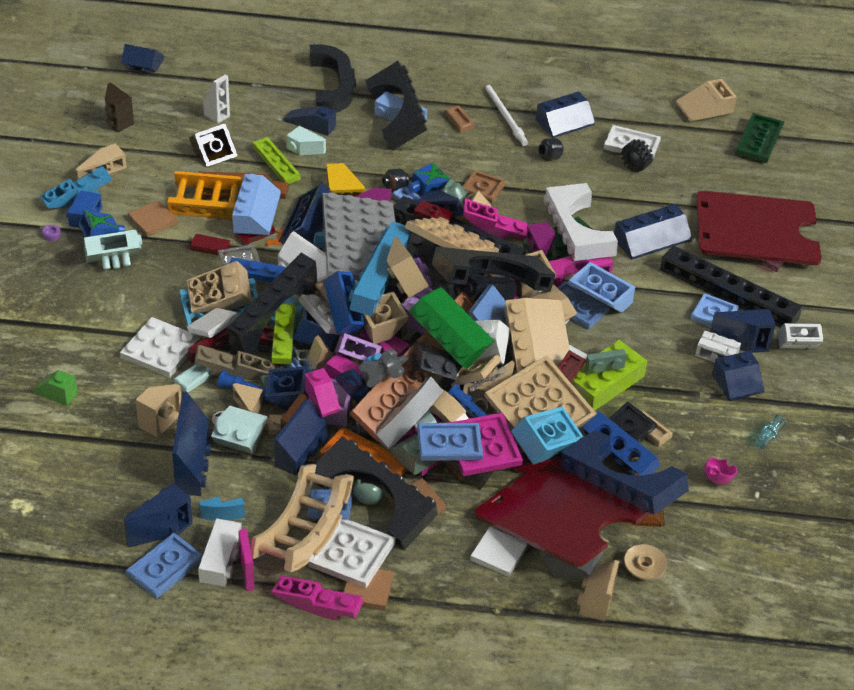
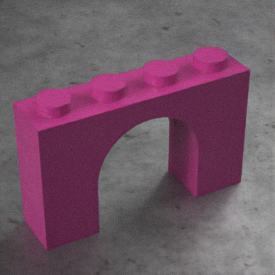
[325,329,410,379]

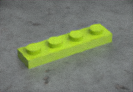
[253,137,301,184]
[272,304,296,364]

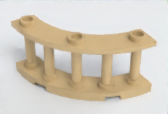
[250,464,354,572]

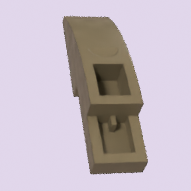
[195,345,275,380]

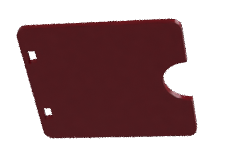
[697,190,822,265]
[475,468,651,567]

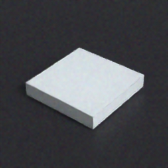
[187,308,238,338]
[470,527,528,577]

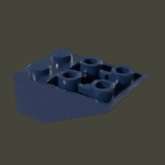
[710,309,776,353]
[124,483,193,547]

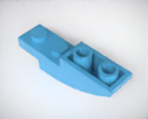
[39,166,112,208]

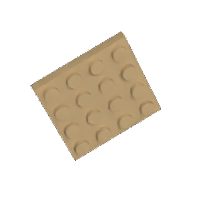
[405,217,499,252]
[484,355,597,429]

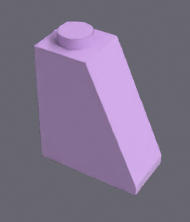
[333,333,382,362]

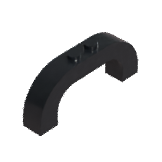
[309,44,356,113]

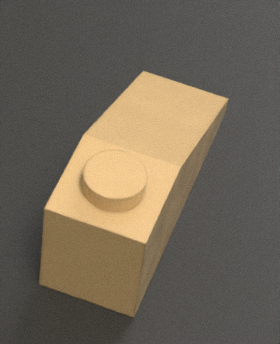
[76,143,127,180]

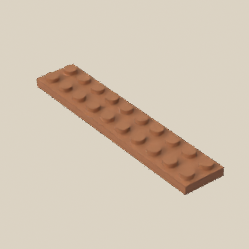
[349,292,475,442]

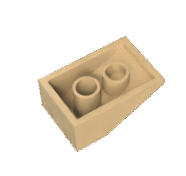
[387,237,428,298]

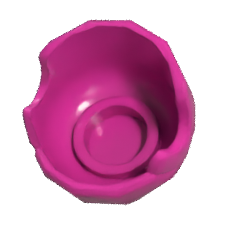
[704,458,738,485]

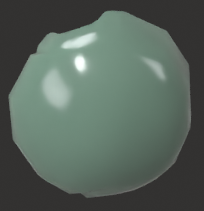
[353,479,385,505]

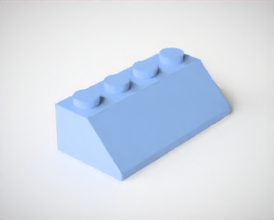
[232,174,281,235]

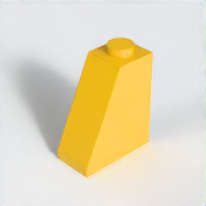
[326,163,365,197]

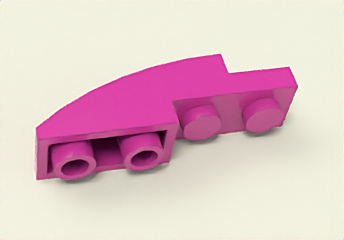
[463,199,527,241]
[272,575,364,620]

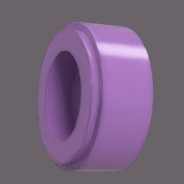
[42,225,61,241]

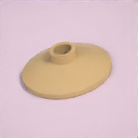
[624,544,667,580]

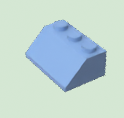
[568,262,635,312]

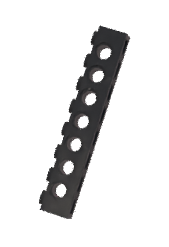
[393,196,526,255]
[660,245,803,328]

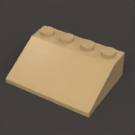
[504,298,570,374]

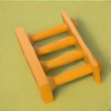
[167,171,244,220]

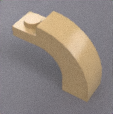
[428,388,469,423]

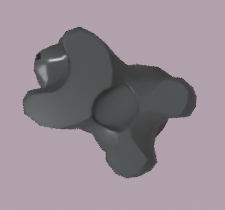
[359,349,409,388]

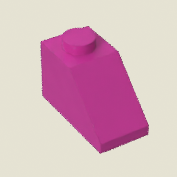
[305,368,340,417]

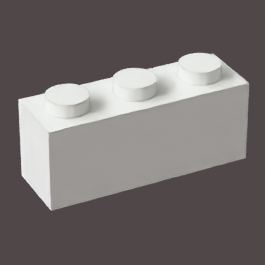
[198,519,242,587]

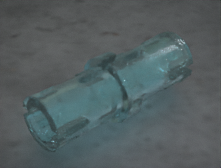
[754,415,786,449]

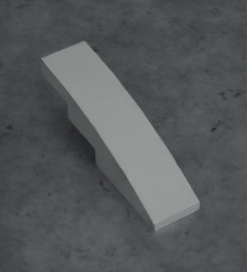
[374,377,443,450]

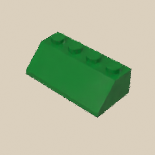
[409,287,495,369]

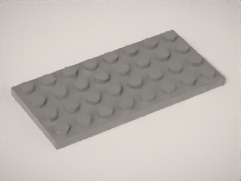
[322,193,399,287]

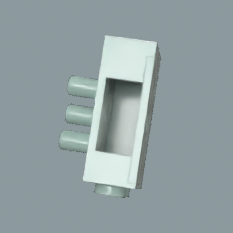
[84,230,142,270]

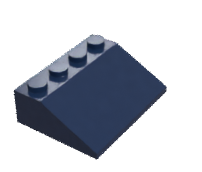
[172,391,213,496]

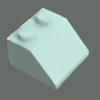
[211,406,268,455]

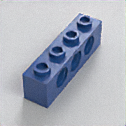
[582,411,661,475]

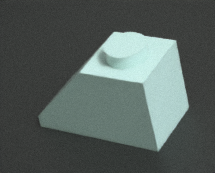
[287,126,326,156]

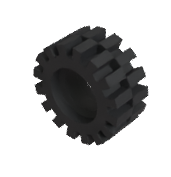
[621,139,653,172]

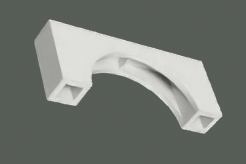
[544,183,618,261]

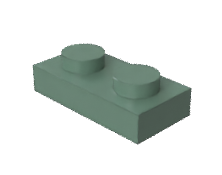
[585,349,627,374]

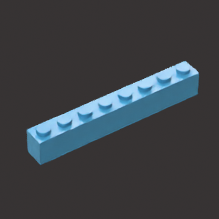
[348,221,412,317]

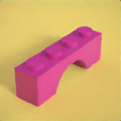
[549,256,614,288]

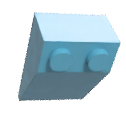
[511,406,583,464]

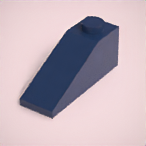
[284,106,336,136]
[417,191,463,216]

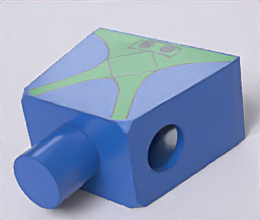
[408,163,451,196]
[79,209,125,237]

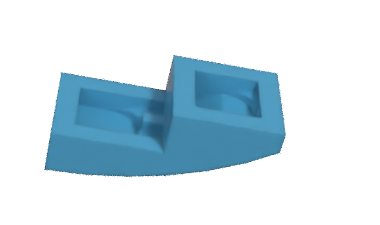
[199,497,245,521]

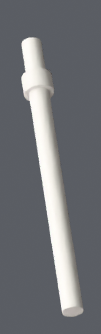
[485,85,528,146]

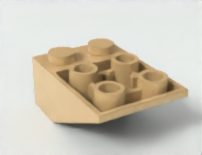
[676,79,737,121]
[187,261,252,313]

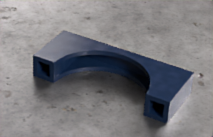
[561,430,689,515]

